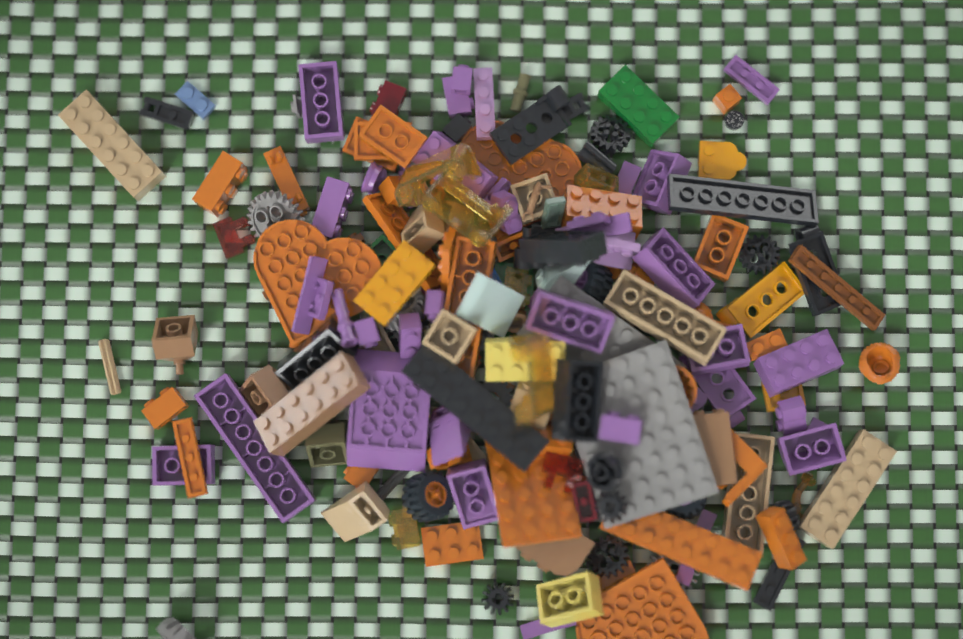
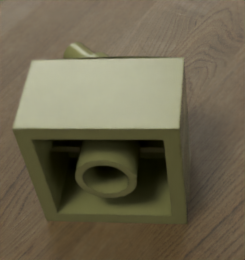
[305,419,347,468]

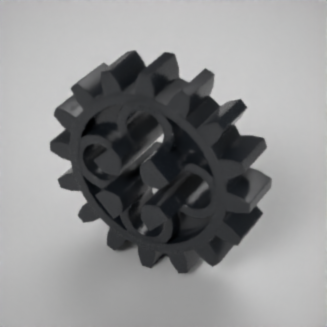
[590,114,631,154]
[738,234,780,275]
[587,535,630,579]

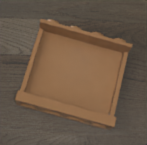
[692,409,737,486]

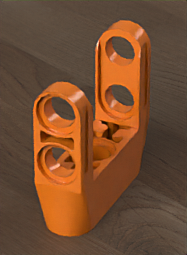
[722,429,768,507]

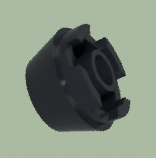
[586,452,626,492]

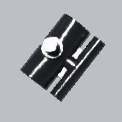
[577,141,617,181]

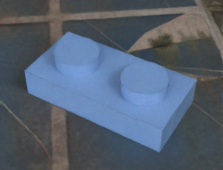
[175,81,216,120]

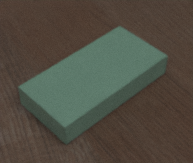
[541,196,566,229]

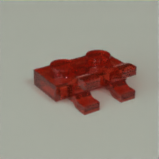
[213,216,257,259]
[541,451,584,494]

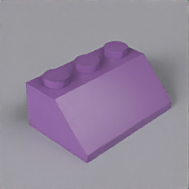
[632,149,692,215]
[776,423,847,476]

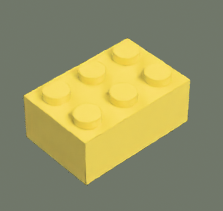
[536,571,604,628]

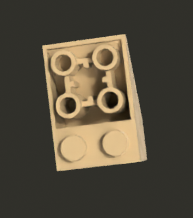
[401,190,445,255]
[321,481,390,542]

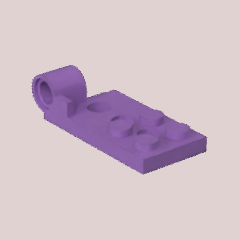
[679,354,756,429]

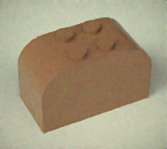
[515,535,595,576]

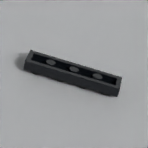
[752,537,806,611]

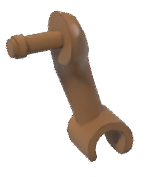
[522,182,552,222]

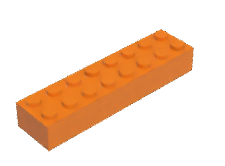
[445,236,498,380]
[599,511,763,592]

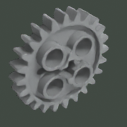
[247,190,305,237]

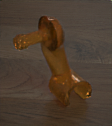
[791,472,816,518]

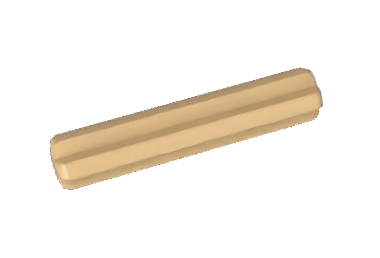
[98,339,121,395]

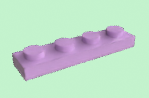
[473,67,495,141]

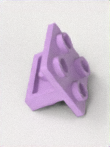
[593,232,641,270]

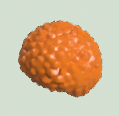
[858,342,900,384]

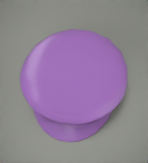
[361,161,387,195]

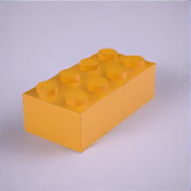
[354,240,436,327]

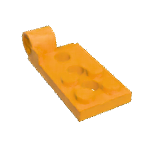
[716,261,804,338]

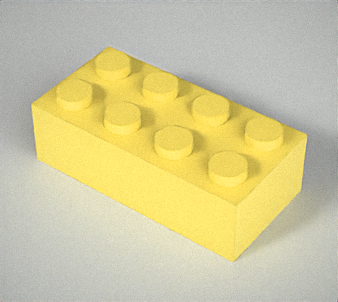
[485,337,565,382]

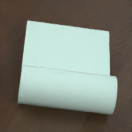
[455,272,525,338]

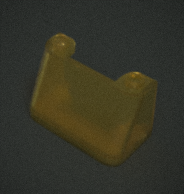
[394,143,483,207]
[422,162,514,247]
[509,334,554,424]

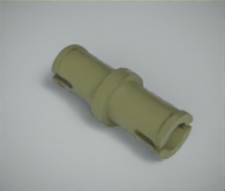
[509,73,531,113]

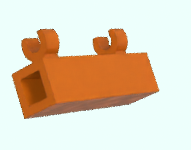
[263,146,311,217]

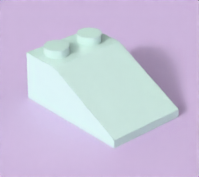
[535,261,590,291]

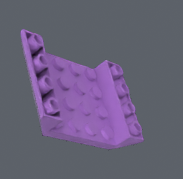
[347,349,430,472]

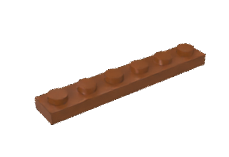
[788,245,885,330]

